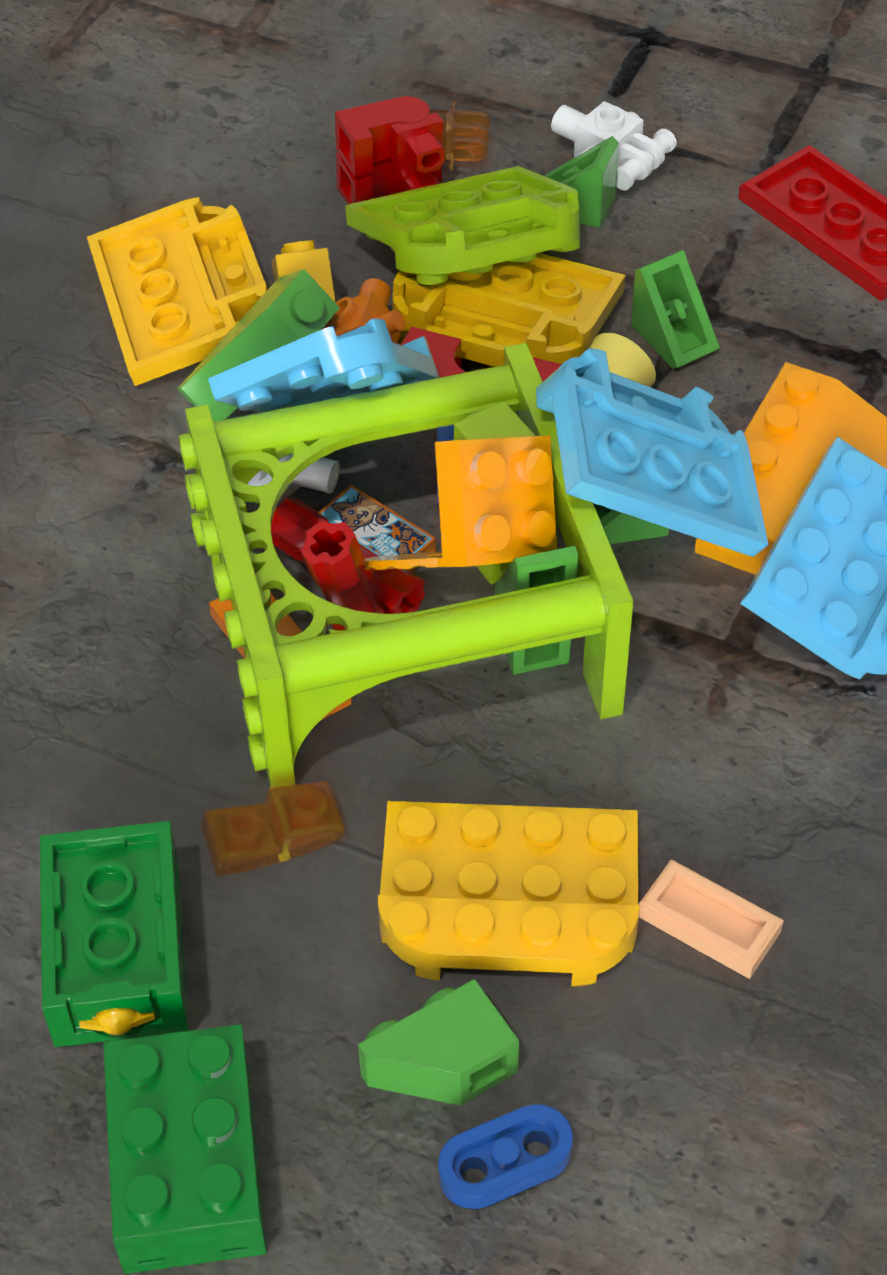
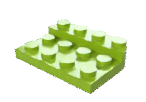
[345,166,580,285]

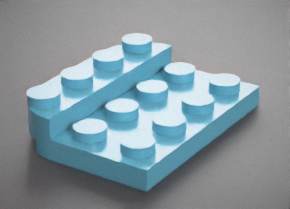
[208,318,439,412]
[536,348,768,557]
[740,437,887,679]

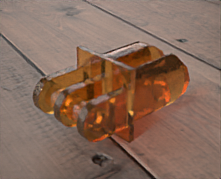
[430,100,491,170]

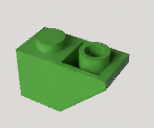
[358,979,519,1106]

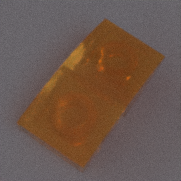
[201,781,345,876]

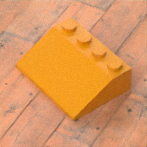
[695,362,887,575]

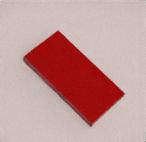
[738,145,887,301]

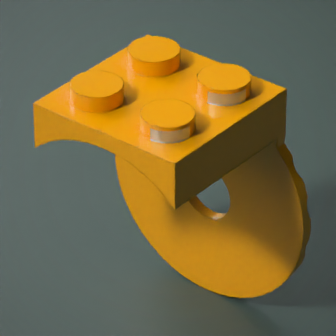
[363,435,557,570]

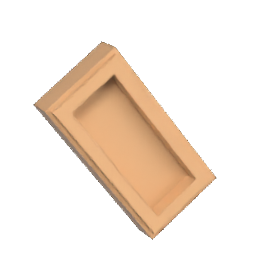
[638,859,784,979]

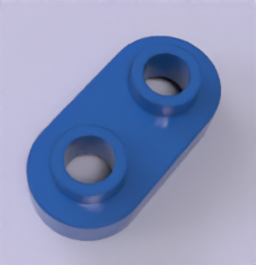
[438,1104,573,1209]

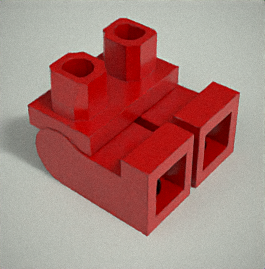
[335,96,445,205]

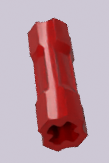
[271,498,425,614]
[300,520,385,631]

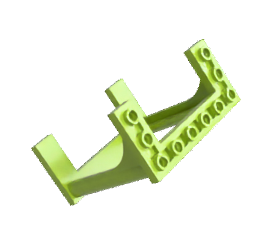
[178,343,633,793]

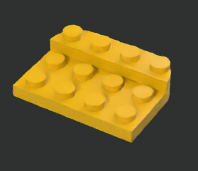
[87,197,268,386]
[392,253,626,367]
[378,801,640,986]

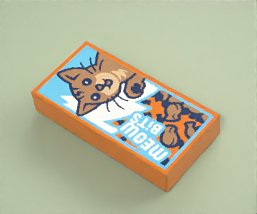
[318,485,436,572]

